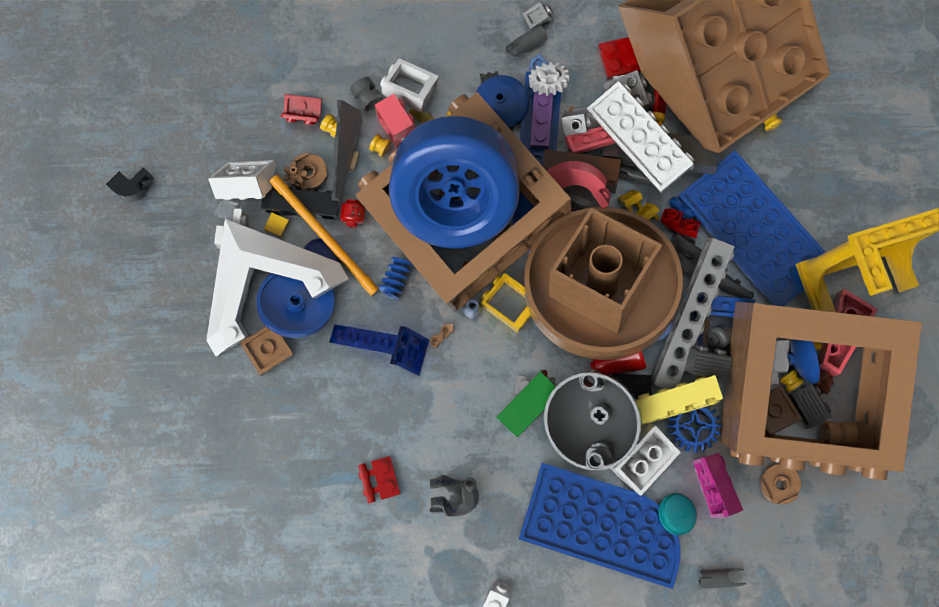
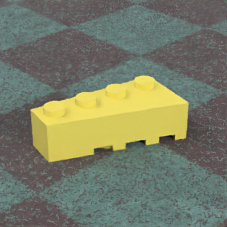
[637,375,723,425]

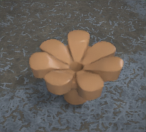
[283,162,308,186]

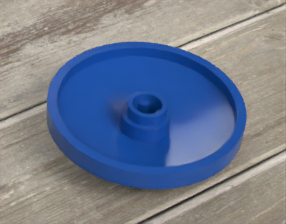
[256,273,335,338]

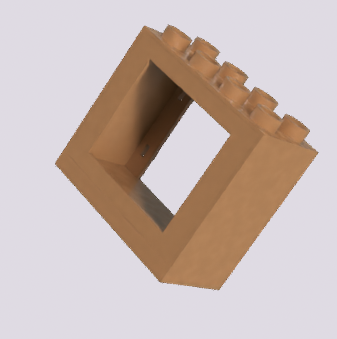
[355,92,572,312]
[719,301,922,480]

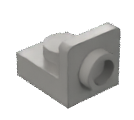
[522,2,554,30]

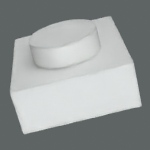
[483,580,512,607]

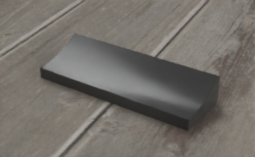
[603,133,717,175]

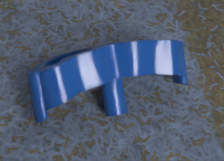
[669,196,694,219]

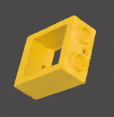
[481,272,531,333]

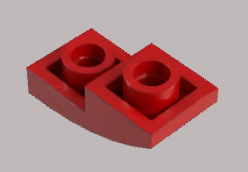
[660,208,701,238]

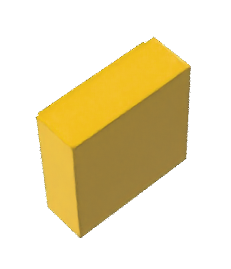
[264,213,290,238]

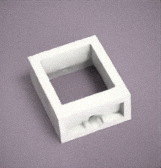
[380,58,439,112]

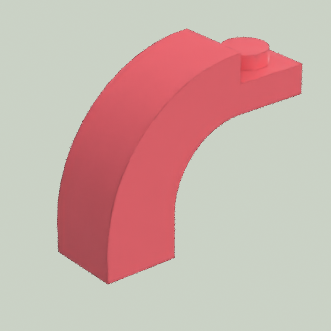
[547,161,611,209]

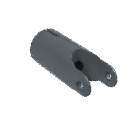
[506,25,548,57]
[698,568,746,589]

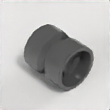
[350,77,384,112]

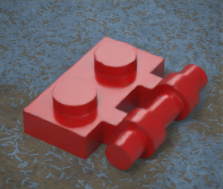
[358,456,401,504]

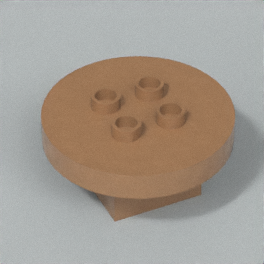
[524,207,683,360]

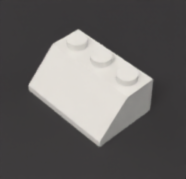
[208,160,276,200]
[610,423,681,496]

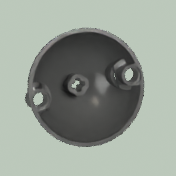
[544,369,642,471]

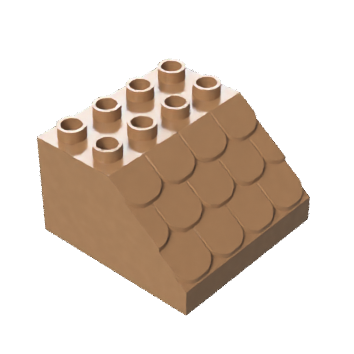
[618,0,830,153]

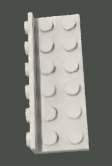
[587,81,694,193]

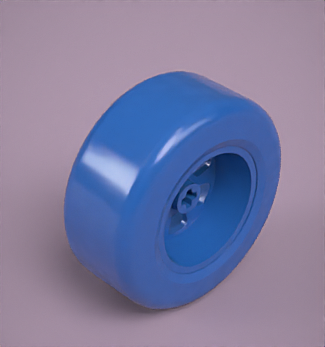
[389,116,519,249]

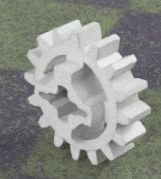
[529,62,570,96]

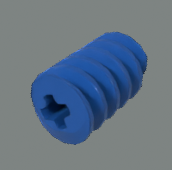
[378,257,414,300]

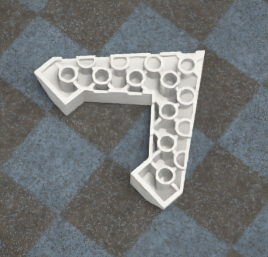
[207,219,349,357]

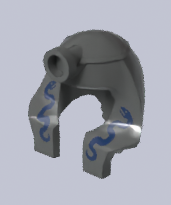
[429,475,479,517]

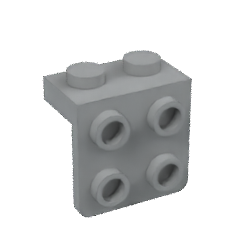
[603,70,653,112]

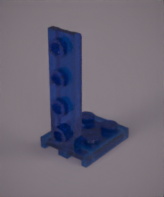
[329,324,429,376]

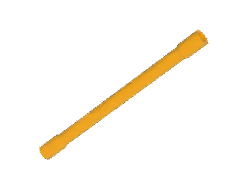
[269,174,379,296]

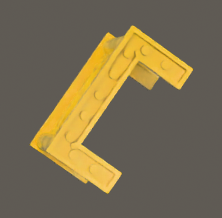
[795,208,939,312]

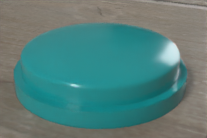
[658,493,697,535]

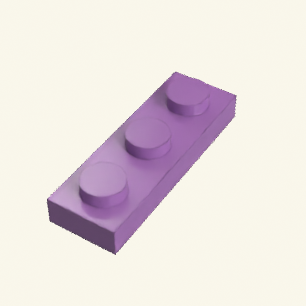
[530,92,553,149]

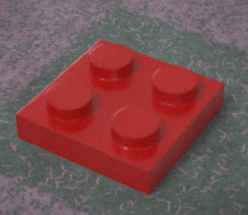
[598,37,641,80]

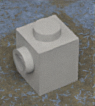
[561,110,591,136]

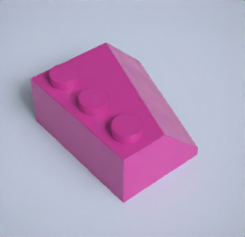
[693,453,743,518]

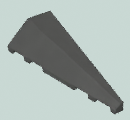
[331,100,363,201]
[670,231,754,299]

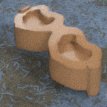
[430,324,454,348]

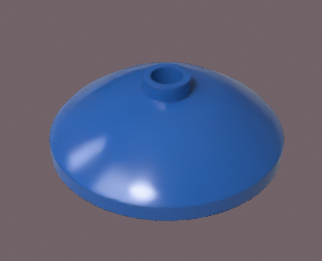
[475,75,529,128]
[787,339,820,384]

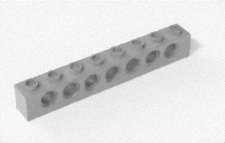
[652,237,735,390]

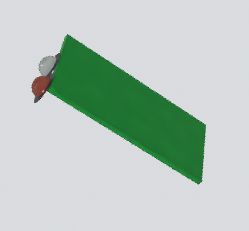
[496,370,556,437]

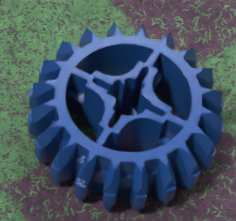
[667,405,722,453]

